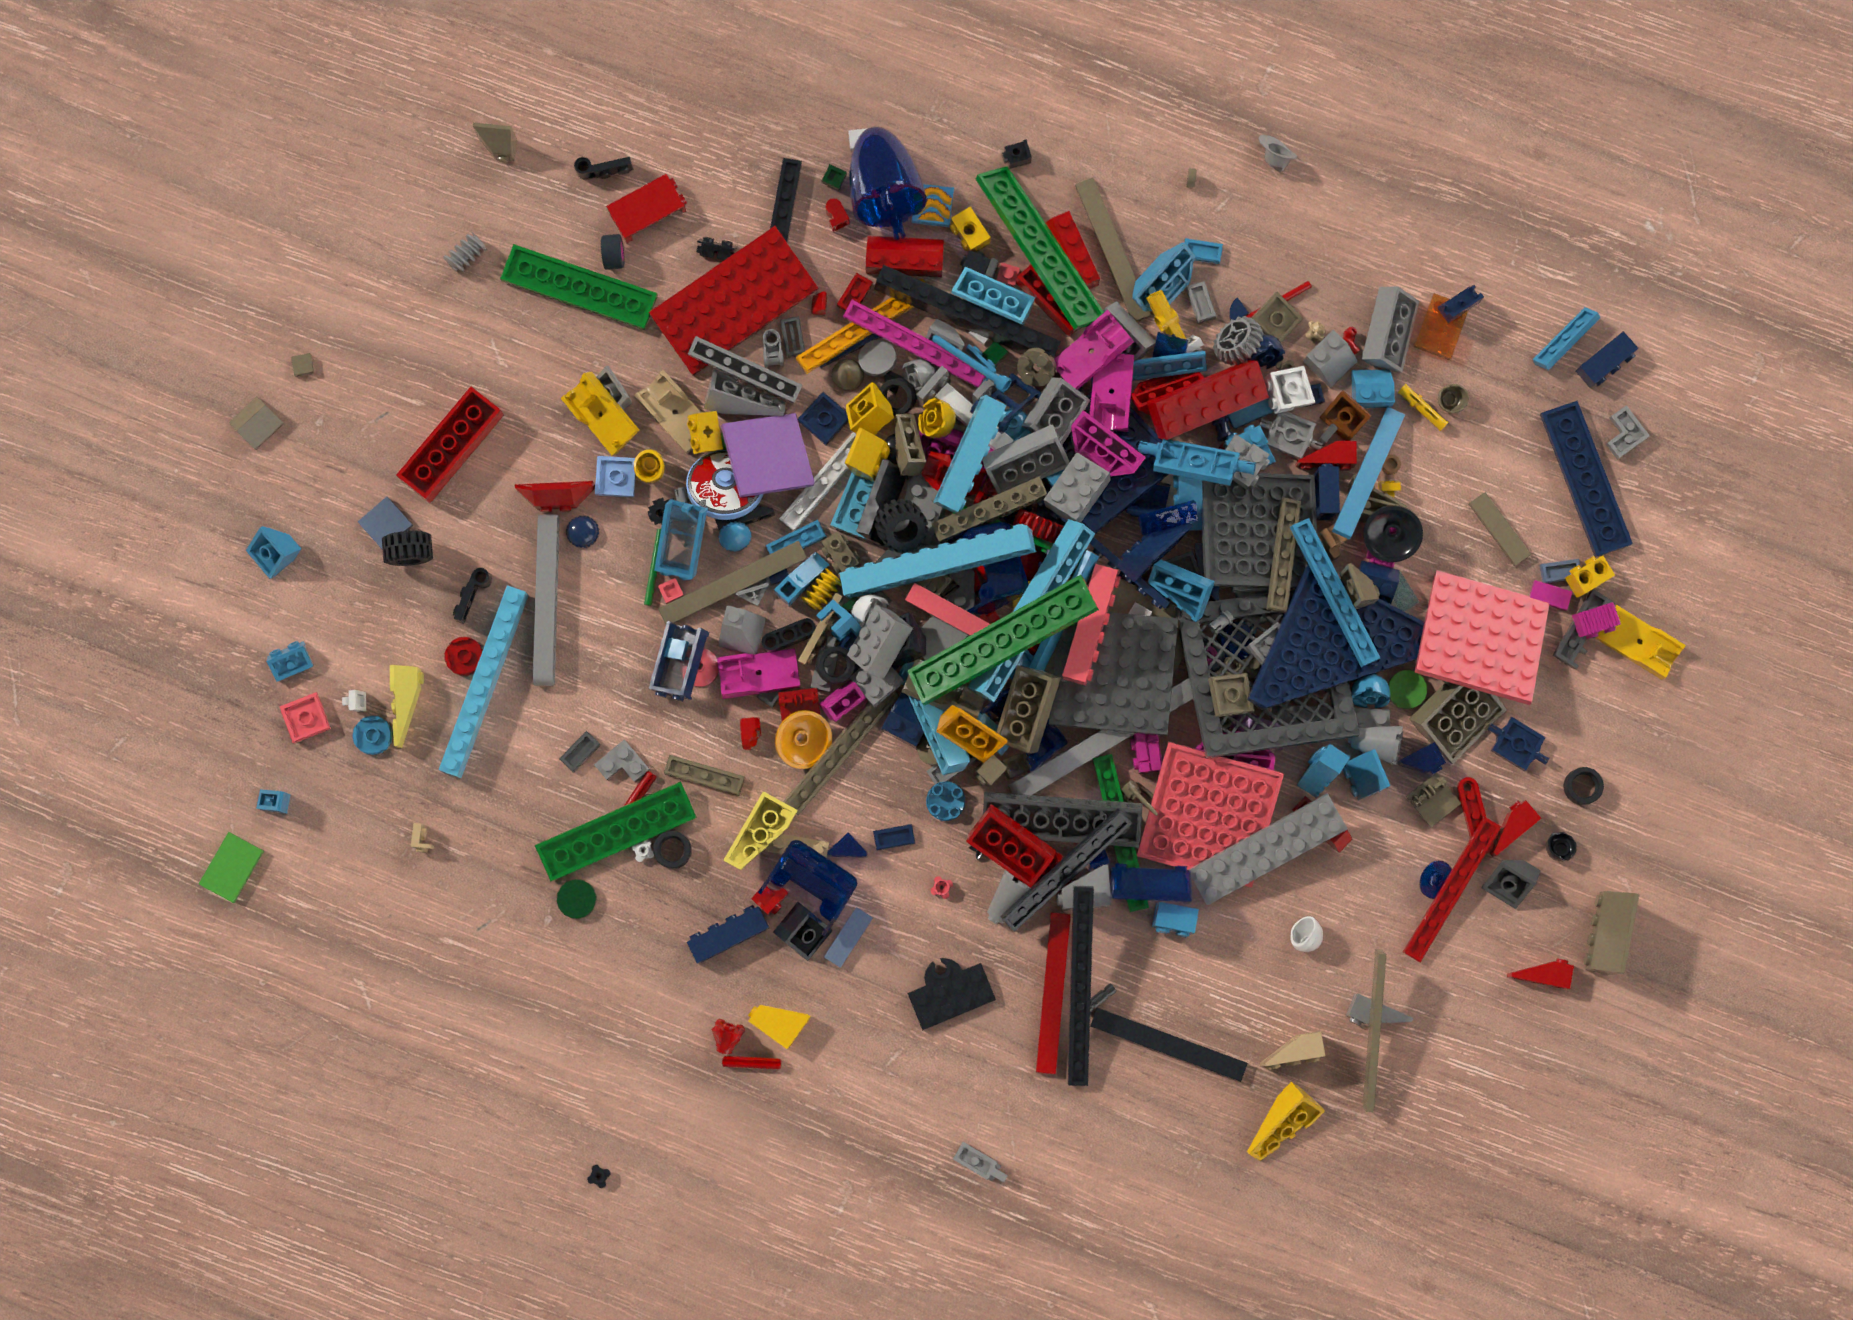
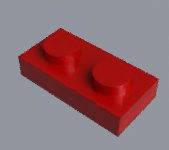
[837,272,873,311]

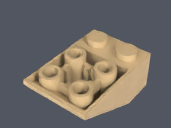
[1260,1032,1325,1069]

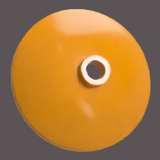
[775,710,832,769]

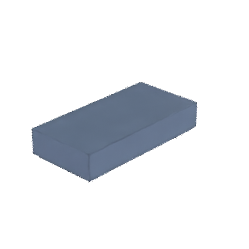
[1539,559,1582,584]

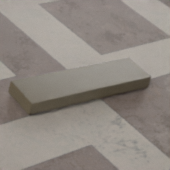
[1469,492,1531,566]
[664,754,745,796]

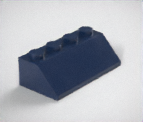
[1118,520,1194,582]

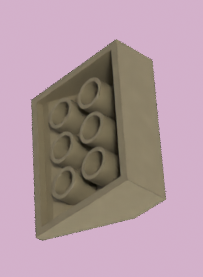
[1409,683,1507,764]
[1584,891,1639,975]

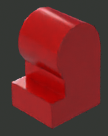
[825,198,850,232]

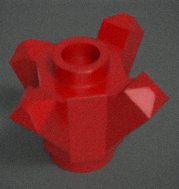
[711,1019,745,1054]

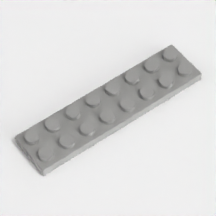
[1188,793,1347,905]

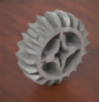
[1213,316,1264,366]

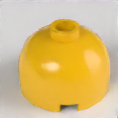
[918,398,956,438]

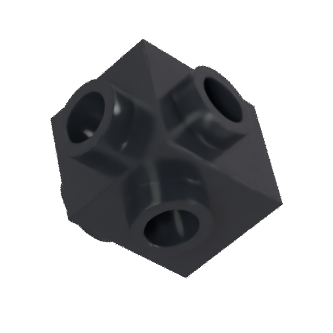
[648,497,675,525]

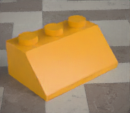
[936,705,1008,763]

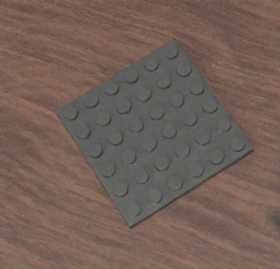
[1201,473,1317,589]
[1049,612,1178,736]

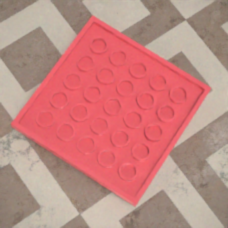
[1414,570,1549,705]
[1137,742,1284,888]

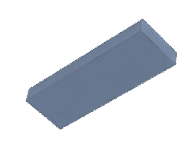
[824,907,873,968]

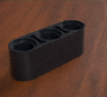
[761,618,816,652]

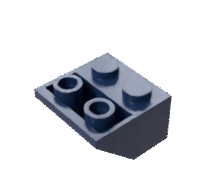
[1359,561,1400,604]

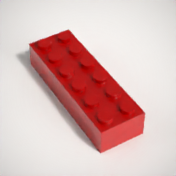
[1147,360,1269,440]
[396,386,504,503]

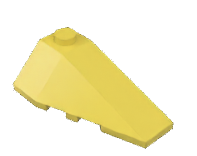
[390,665,424,748]
[723,791,798,870]

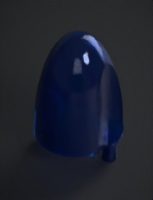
[849,126,927,240]

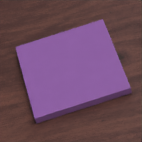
[721,413,815,498]

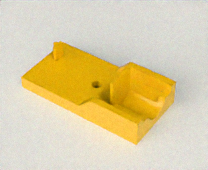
[561,372,639,456]
[1595,605,1686,680]

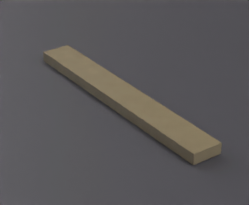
[1075,178,1151,322]
[658,540,807,624]
[783,691,900,815]
[1363,949,1387,1112]

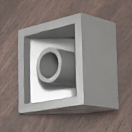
[1303,330,1358,388]

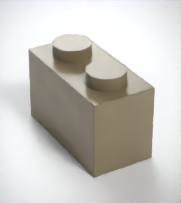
[972,755,1007,785]

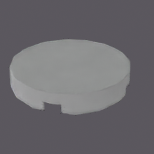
[858,340,897,377]

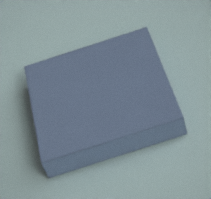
[358,497,413,549]

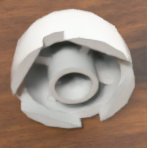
[852,594,889,628]

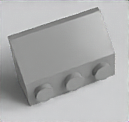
[1103,301,1156,360]
[1022,377,1090,445]

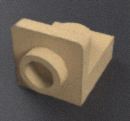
[411,823,434,853]

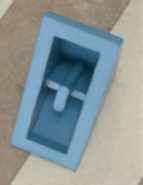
[256,789,291,814]

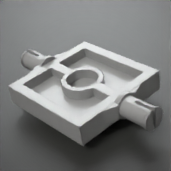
[1259,412,1323,459]

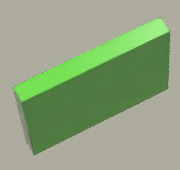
[199,832,264,903]

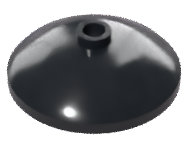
[1363,505,1423,562]

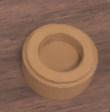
[1382,454,1401,475]

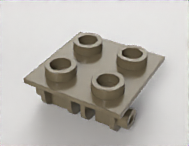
[1406,773,1461,828]

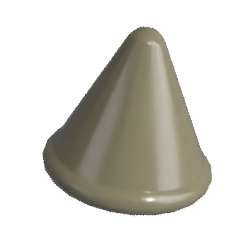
[832,359,864,390]

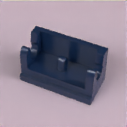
[1438,285,1484,323]

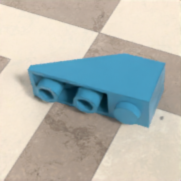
[774,552,830,607]

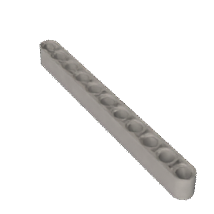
[1008,677,1193,795]

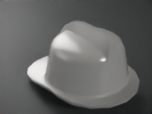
[1258,135,1297,172]

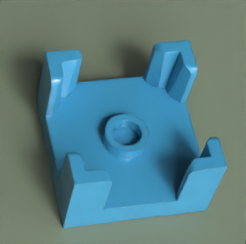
[816,600,862,650]

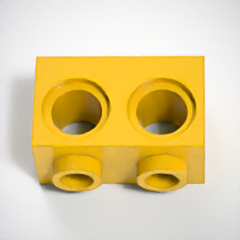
[1565,556,1615,598]

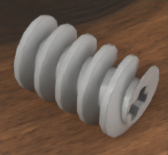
[443,233,487,273]

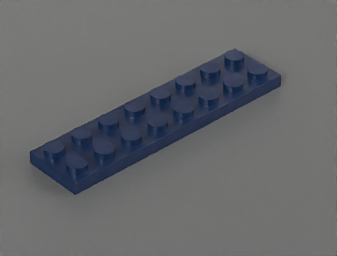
[1540,400,1633,557]

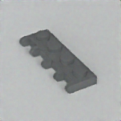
[1553,589,1615,670]

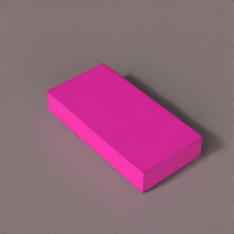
[1529,580,1572,611]

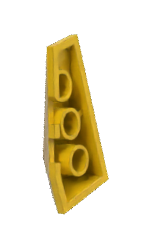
[1247,1082,1325,1161]

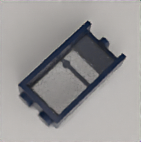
[649,621,710,702]

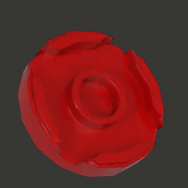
[444,637,483,676]

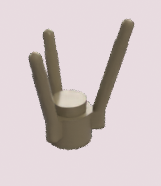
[1121,779,1158,815]

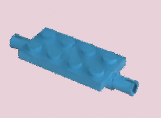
[1138,439,1256,486]

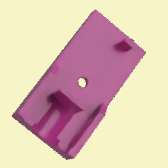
[1054,310,1134,390]
[1090,354,1134,432]
[717,648,801,699]

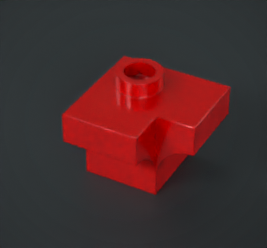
[751,884,789,916]

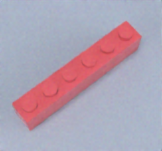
[1062,564,1121,686]

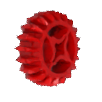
[1013,509,1064,544]

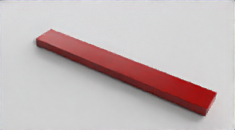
[1403,816,1502,963]
[1036,912,1071,1074]

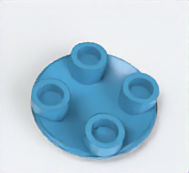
[926,781,965,821]

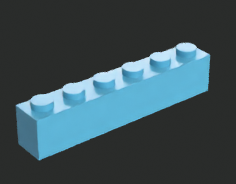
[933,395,1006,513]
[898,660,970,775]

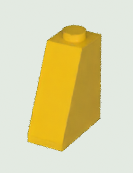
[748,1005,811,1049]

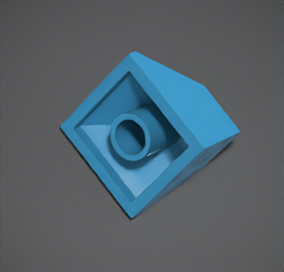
[246,526,301,579]

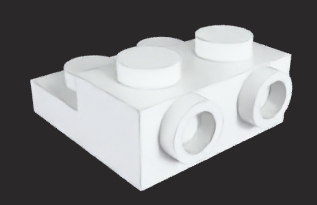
[1264,366,1315,414]

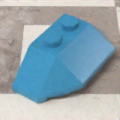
[1132,242,1195,311]

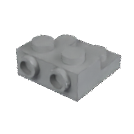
[1225,434,1270,489]

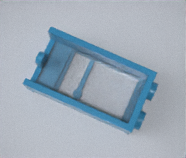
[654,499,708,580]

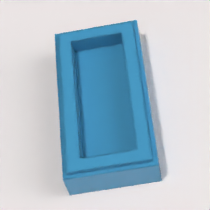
[1184,238,1223,264]

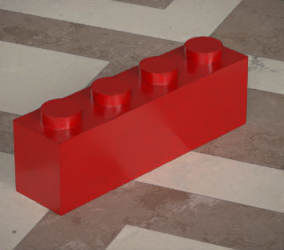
[1016,264,1076,337]

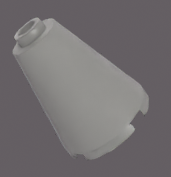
[1348,726,1403,765]
[987,870,1034,924]

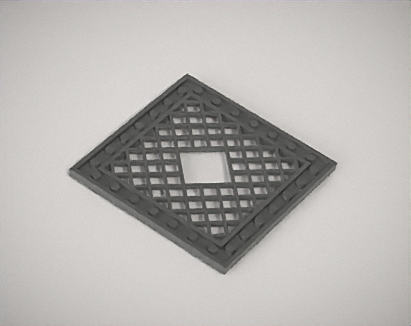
[1175,590,1360,759]

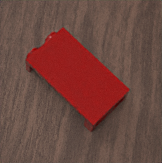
[606,173,687,244]

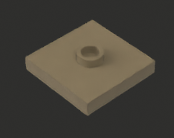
[1251,292,1303,342]
[1208,673,1255,717]

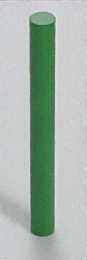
[644,529,661,606]

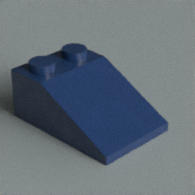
[881,692,924,749]

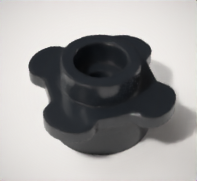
[587,1165,611,1188]

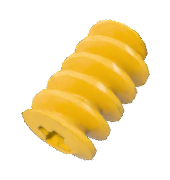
[801,568,842,610]

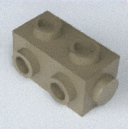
[821,531,861,574]

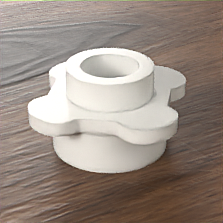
[632,840,654,862]

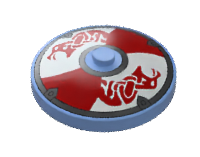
[686,450,763,520]

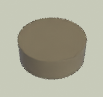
[1186,168,1197,188]

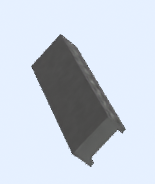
[983,792,1143,847]

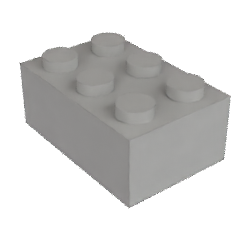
[1044,453,1111,523]
[847,604,913,679]

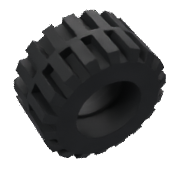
[874,499,928,553]
[382,531,433,566]

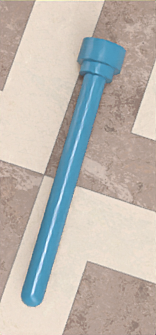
[933,335,1012,392]

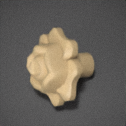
[1305,321,1326,341]

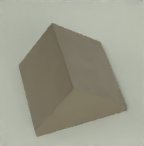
[229,397,284,450]

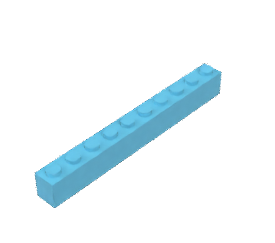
[968,519,1095,702]
[840,524,1036,599]
[439,585,529,779]

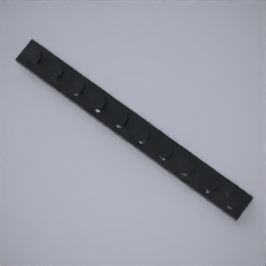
[1068,886,1094,1086]

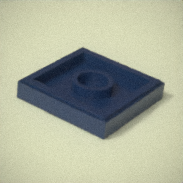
[797,392,849,446]

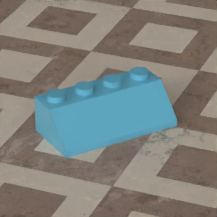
[951,267,1035,325]

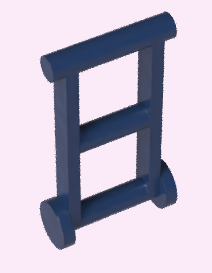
[970,373,1042,434]

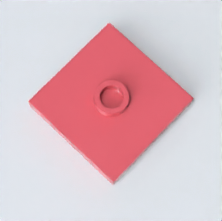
[280,692,331,744]

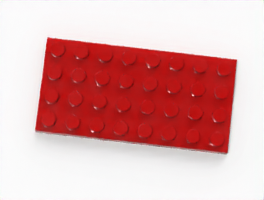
[649,226,819,376]

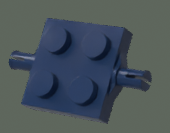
[1487,717,1550,771]

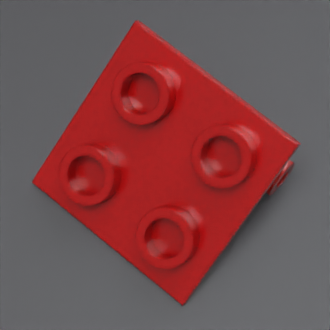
[778,688,820,721]

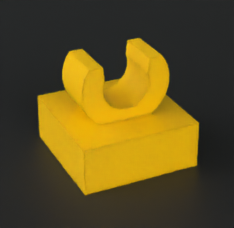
[1378,480,1401,498]

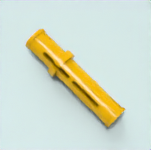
[1397,384,1449,431]

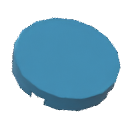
[352,716,393,755]

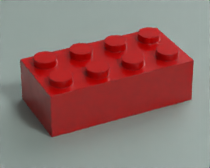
[966,804,1056,888]

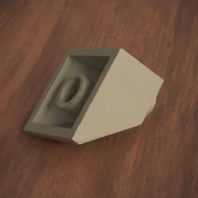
[473,123,517,163]
[1339,563,1379,609]

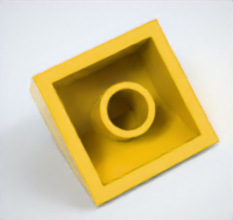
[845,382,894,435]
[845,428,890,482]

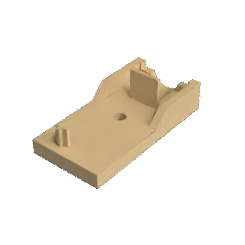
[634,370,704,454]

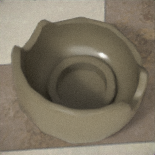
[1437,384,1469,413]

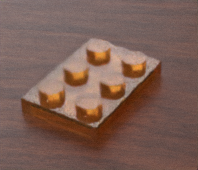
[1414,293,1469,360]

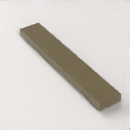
[1266,497,1301,614]

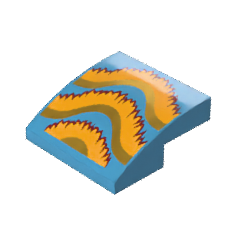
[912,184,954,227]

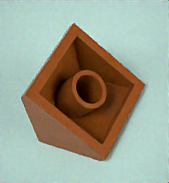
[1319,390,1372,441]

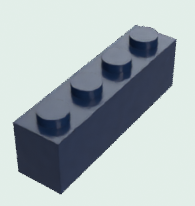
[687,905,770,964]

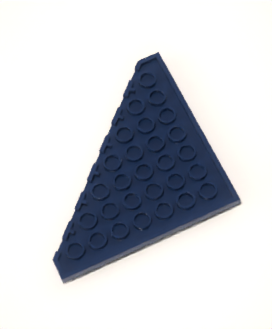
[1247,564,1425,709]

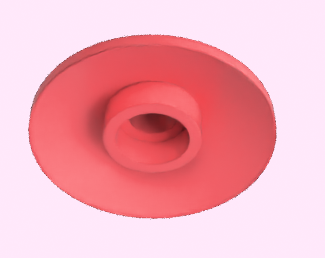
[680,648,719,687]

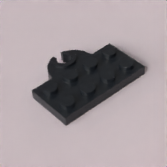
[907,958,996,1031]

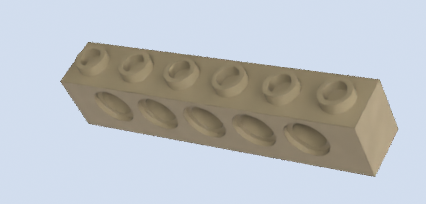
[931,476,1047,544]

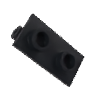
[696,237,738,260]

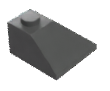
[1482,860,1541,909]

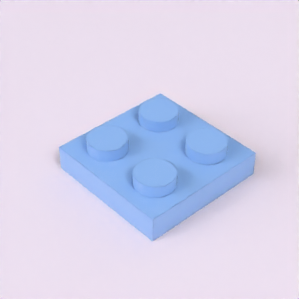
[595,456,636,498]

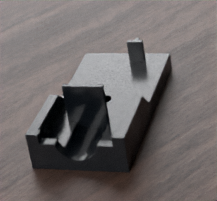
[856,459,909,547]

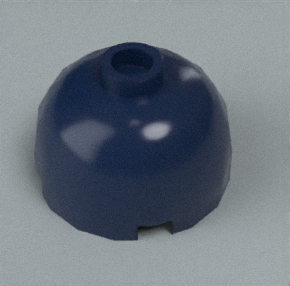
[1246,334,1285,369]

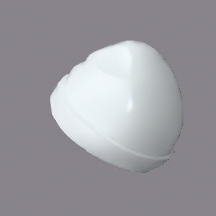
[1291,916,1323,952]

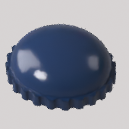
[566,515,600,548]

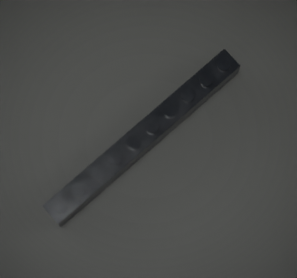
[874,265,1061,358]

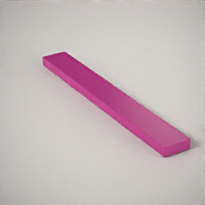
[843,300,986,388]

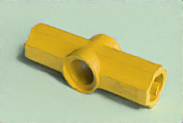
[1146,290,1187,349]

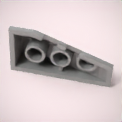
[704,369,786,416]

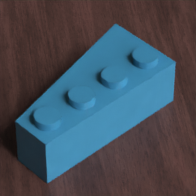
[1297,744,1350,798]

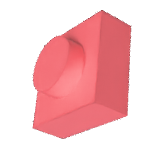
[997,263,1020,287]
[658,578,684,604]

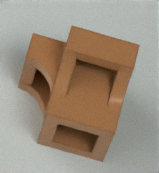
[1318,524,1348,562]

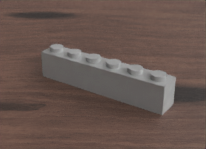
[688,336,802,404]

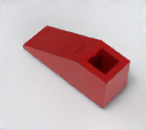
[1296,441,1357,471]

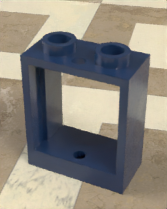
[1314,464,1340,521]

